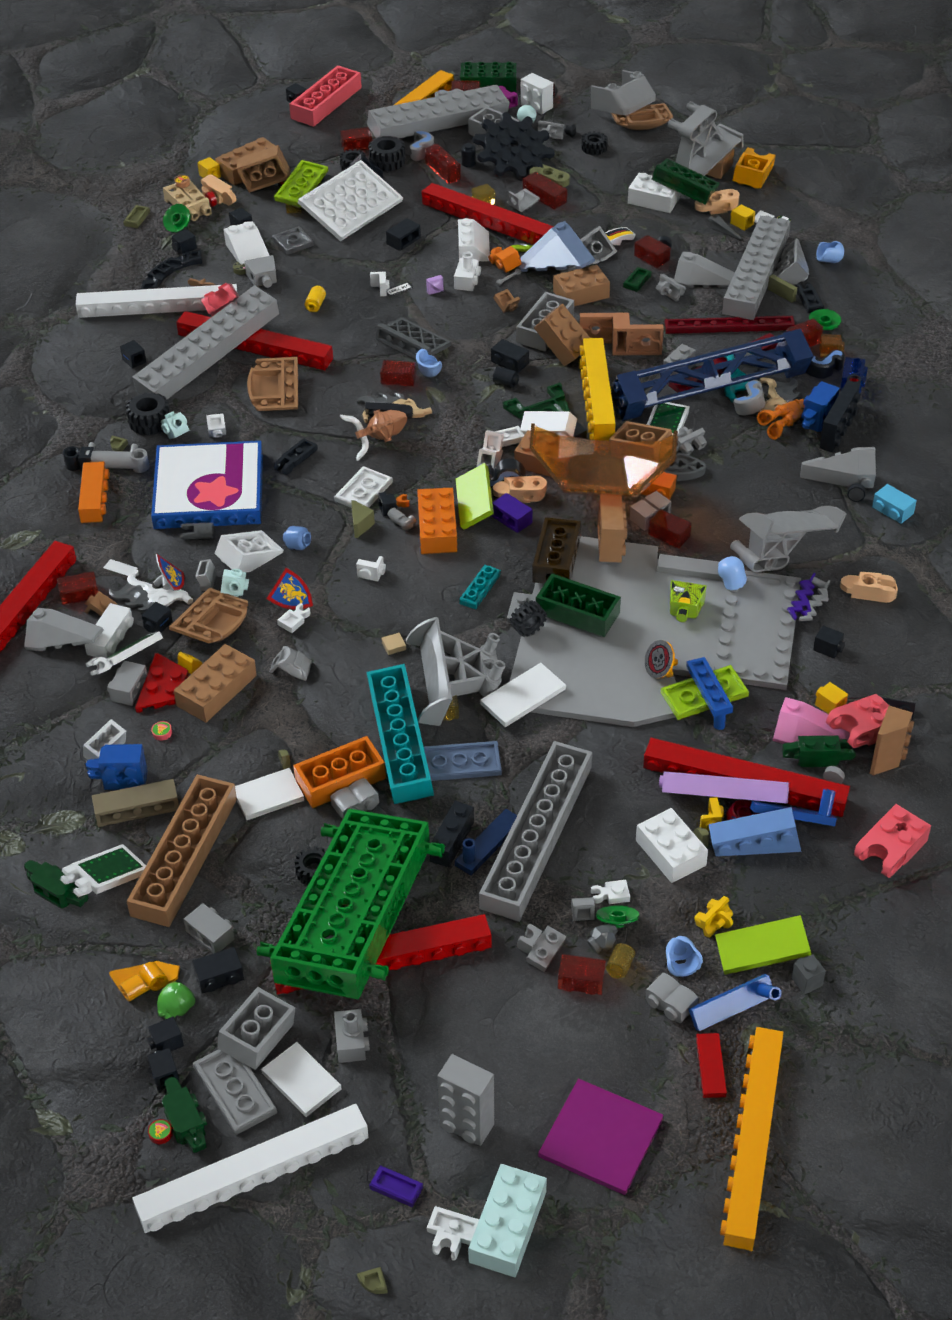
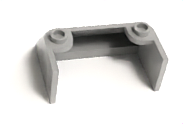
[591,70,656,115]

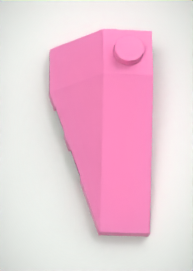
[773,697,850,744]

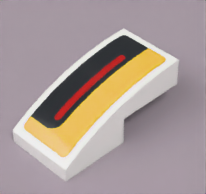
[605,227,636,245]

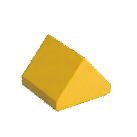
[178,652,203,674]

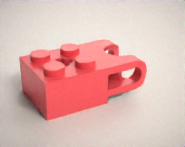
[201,283,239,317]
[826,694,890,748]
[854,804,931,878]

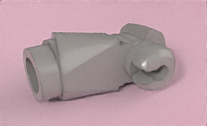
[388,508,416,530]

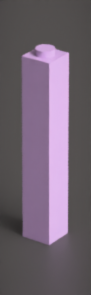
[659,772,789,803]

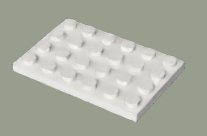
[298,160,403,242]

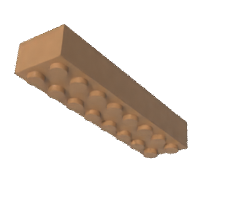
[127,774,237,927]

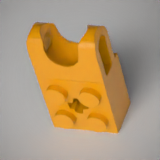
[732,147,776,189]

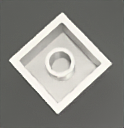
[521,73,553,115]

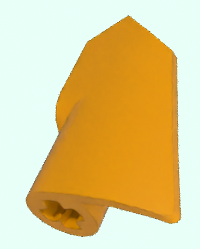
[109,961,180,1002]

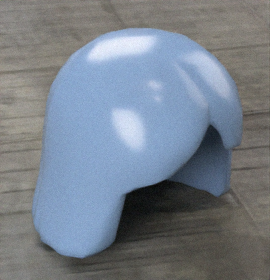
[816,241,844,263]
[416,349,442,378]
[718,556,747,590]
[666,936,703,977]

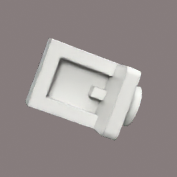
[370,272,390,296]
[206,413,226,438]
[356,556,386,581]

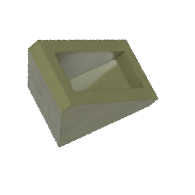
[351,500,375,538]

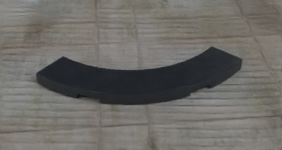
[141,250,202,290]

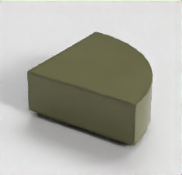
[110,436,128,451]
[278,749,291,770]
[693,827,709,847]
[357,1267,388,1294]

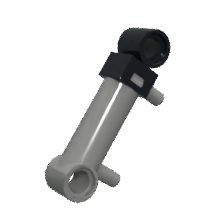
[63,442,149,473]

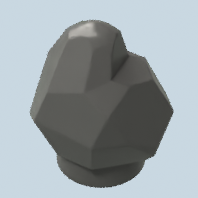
[587,924,617,954]

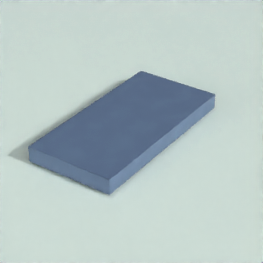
[424,741,502,781]

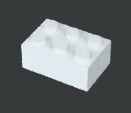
[628,173,680,213]
[636,808,708,883]

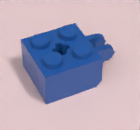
[801,381,840,432]
[85,744,148,790]

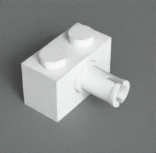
[454,252,481,291]
[83,719,126,760]

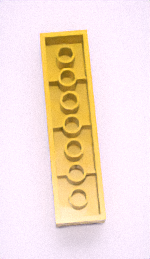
[579,338,615,451]

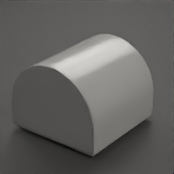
[571,897,595,921]

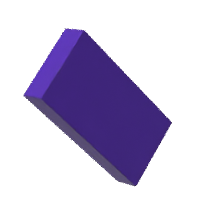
[369,1165,423,1208]

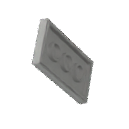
[193,1049,277,1135]

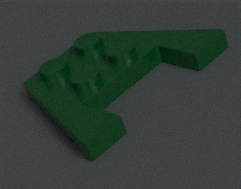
[503,383,570,420]

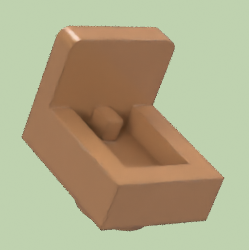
[493,289,520,313]
[84,591,118,616]

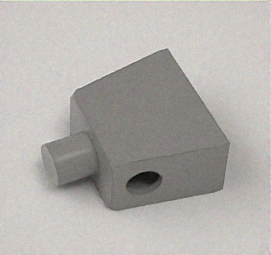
[244,255,277,288]

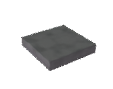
[272,226,314,255]

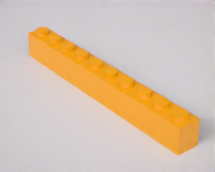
[720,1027,784,1251]

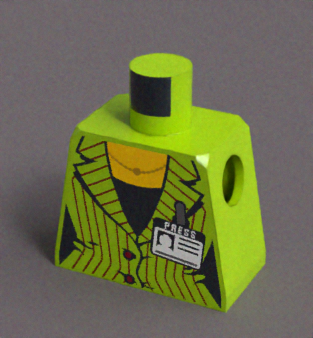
[670,580,707,622]

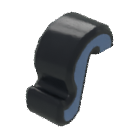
[806,350,845,378]
[488,458,526,488]

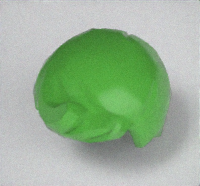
[157,982,196,1019]

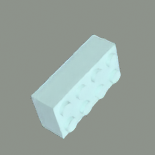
[468,1164,547,1278]

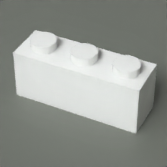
[520,411,577,440]
[85,603,134,658]

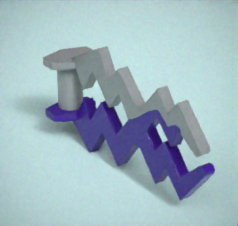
[787,573,830,621]

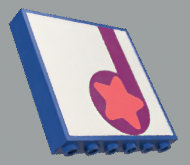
[151,441,263,529]

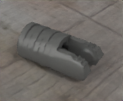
[181,522,214,540]

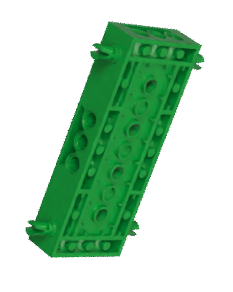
[257,809,445,1000]

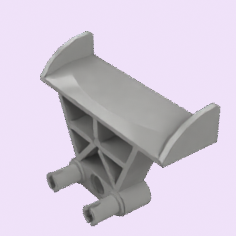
[668,101,743,199]
[730,506,846,572]
[406,617,506,726]

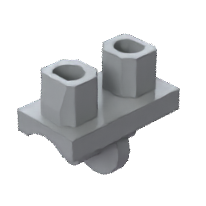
[538,121,565,140]
[656,274,686,301]
[673,427,707,455]

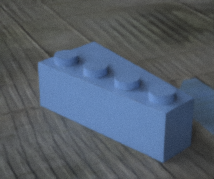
[709,807,802,856]

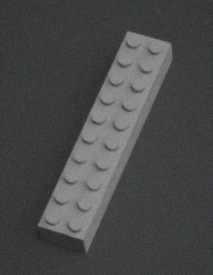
[367,85,510,139]
[722,215,791,320]
[132,285,279,400]
[479,741,592,922]

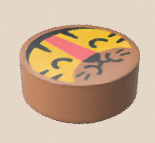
[174,175,190,188]

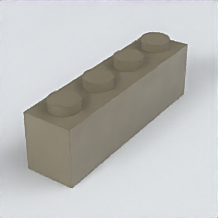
[92,779,179,827]

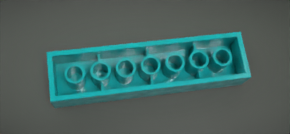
[366,664,434,804]

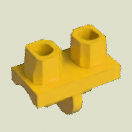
[694,896,733,938]

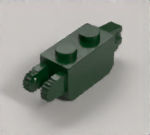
[782,735,856,767]
[24,860,89,908]
[162,1077,207,1153]

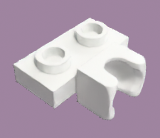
[427,1206,479,1260]

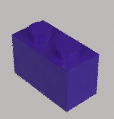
[492,493,533,533]

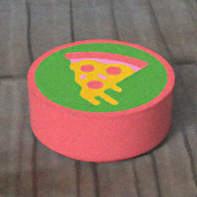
[151,721,172,741]

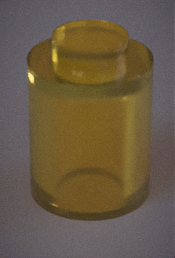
[606,943,636,979]

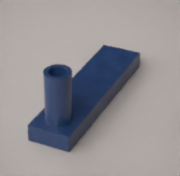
[455,809,517,876]

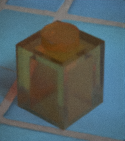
[819,334,845,358]

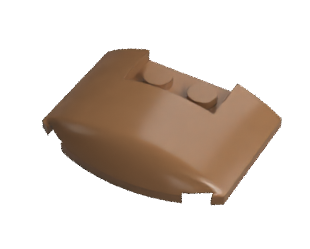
[611,103,673,130]
[247,357,299,411]
[169,588,248,643]

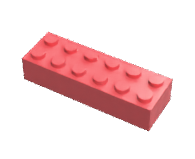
[289,65,362,127]

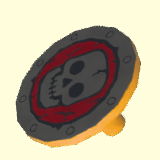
[645,640,678,679]

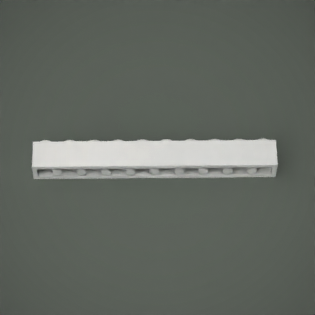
[76,284,238,318]
[132,1104,369,1233]

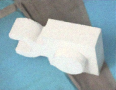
[277,603,311,633]
[591,880,630,904]

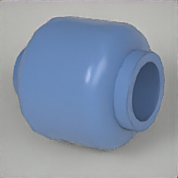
[283,526,311,550]

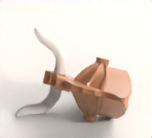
[340,409,407,461]

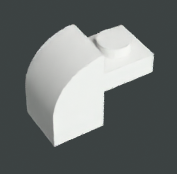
[477,430,504,468]

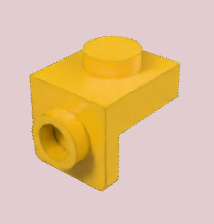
[700,797,724,831]

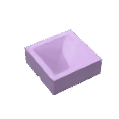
[426,275,443,295]

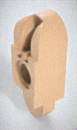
[201,174,236,206]
[694,189,740,215]
[493,476,547,503]
[840,572,898,603]

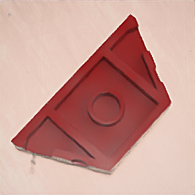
[135,653,189,713]

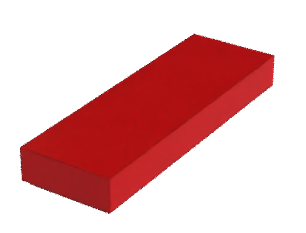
[696,1033,727,1098]

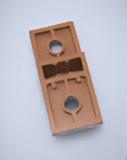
[579,313,664,355]

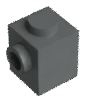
[792,955,826,995]

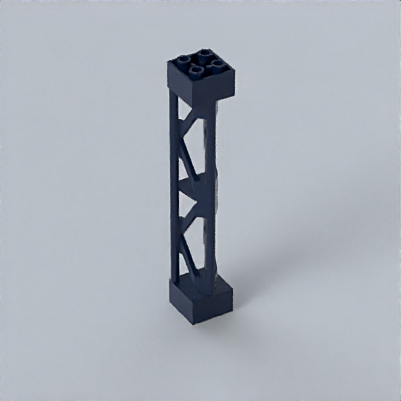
[611,328,814,421]

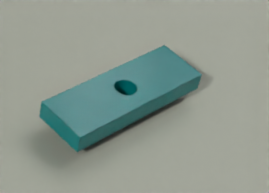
[459,564,501,610]

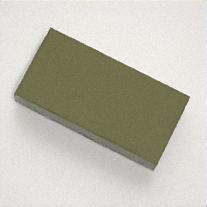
[123,205,150,228]
[768,274,797,303]

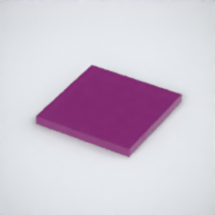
[538,1078,664,1195]

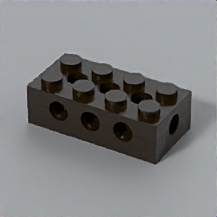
[532,517,581,584]

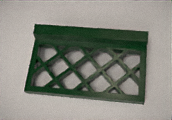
[651,158,720,205]

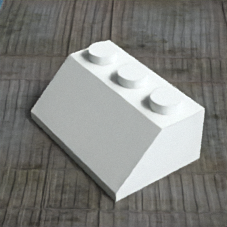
[458,218,490,261]

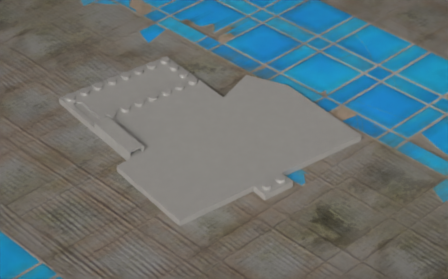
[507,536,801,727]

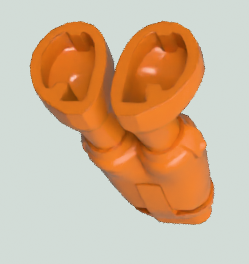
[757,399,805,440]

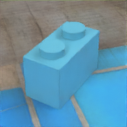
[872,484,917,524]

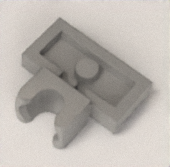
[517,924,566,972]

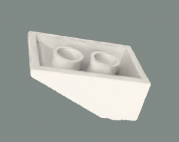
[224,221,270,265]
[215,530,284,572]

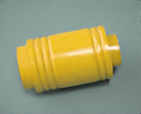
[304,286,326,312]

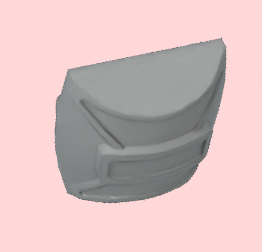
[507,189,540,213]
[269,646,312,681]

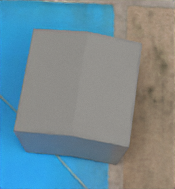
[196,559,216,591]

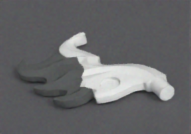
[109,569,193,613]

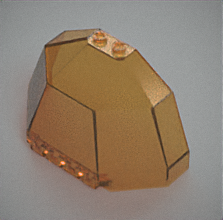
[529,423,678,497]

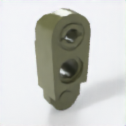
[530,164,570,192]

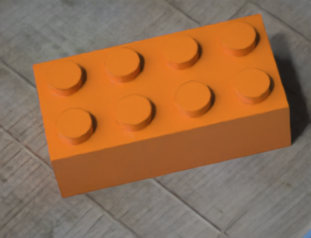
[417,488,457,554]
[293,736,386,809]

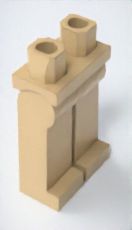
[163,181,212,221]

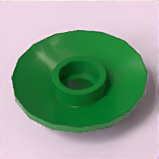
[163,204,191,233]
[809,309,841,330]
[596,906,639,928]

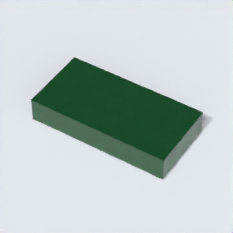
[623,267,652,292]

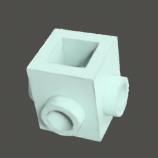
[161,411,190,439]
[220,569,249,597]

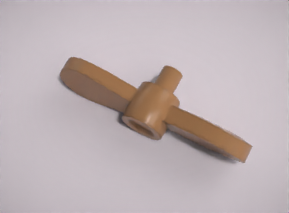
[188,278,215,286]

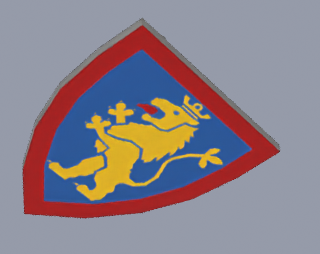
[153,554,184,591]
[267,567,313,610]

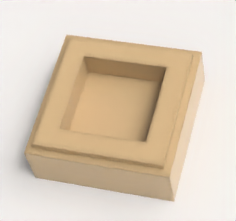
[382,633,406,655]

